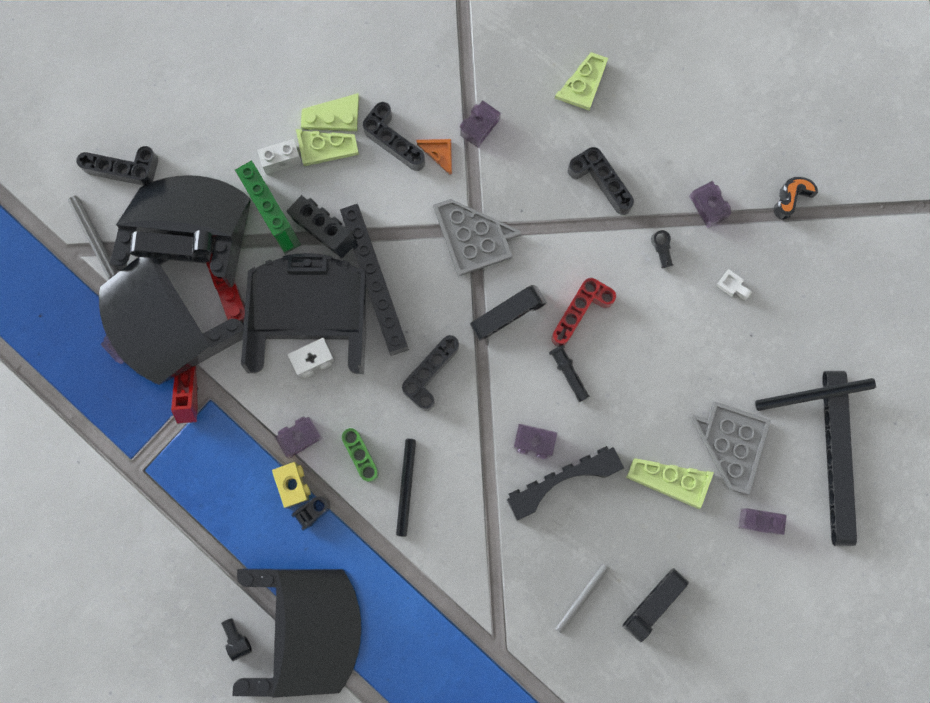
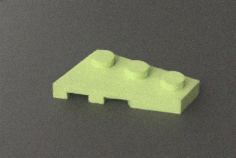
[554,52,608,111]
[301,93,359,131]
[296,129,359,166]

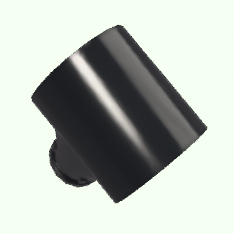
[651,230,674,268]
[221,618,252,662]

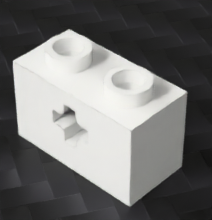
[257,139,302,175]
[288,338,335,379]

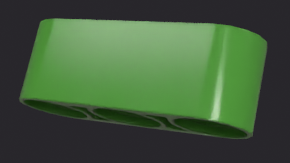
[342,428,379,482]

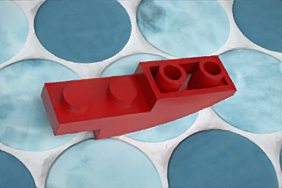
[206,253,245,323]

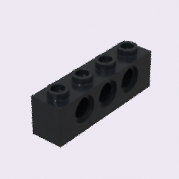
[286,195,358,259]

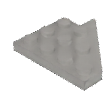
[433,199,521,277]
[691,401,771,495]

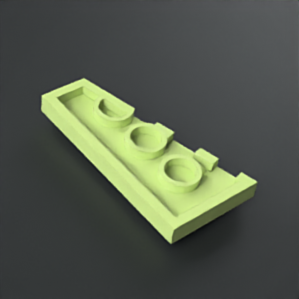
[626,458,714,509]

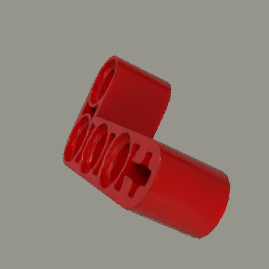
[551,278,616,347]

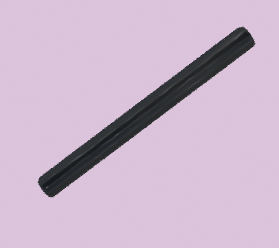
[755,378,876,411]

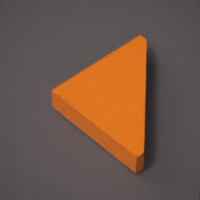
[416,139,452,174]

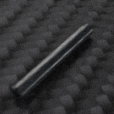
[396,438,416,537]

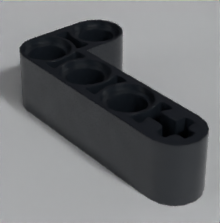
[363,102,425,171]
[76,146,158,186]
[568,147,634,215]
[130,230,212,263]
[470,285,547,341]
[402,335,459,411]
[622,568,689,643]

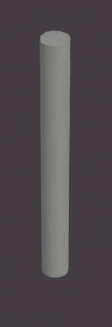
[555,564,609,633]

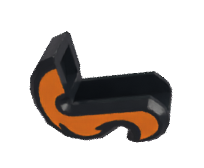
[774,177,818,220]

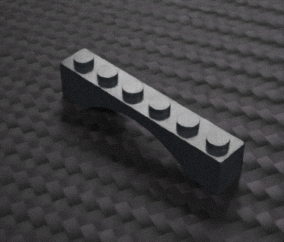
[506,446,624,521]

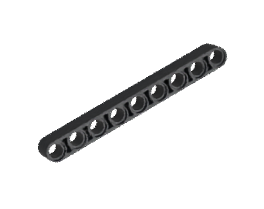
[822,371,857,546]

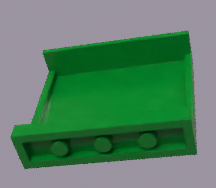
[235,160,301,254]

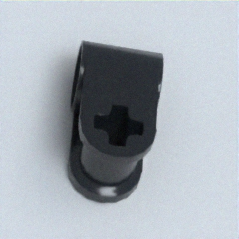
[291,497,330,531]

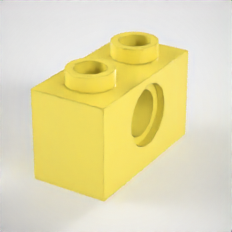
[272,462,311,508]

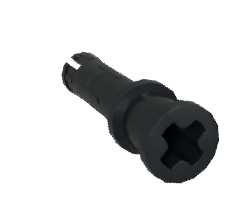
[549,345,590,402]

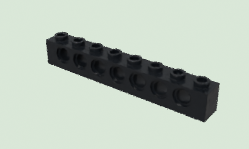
[340,203,409,356]

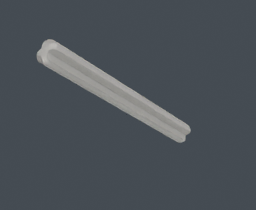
[68,195,117,279]

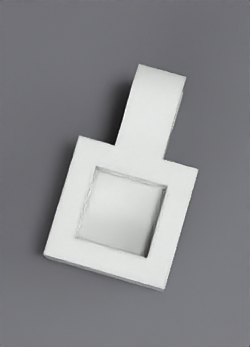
[716,269,752,301]

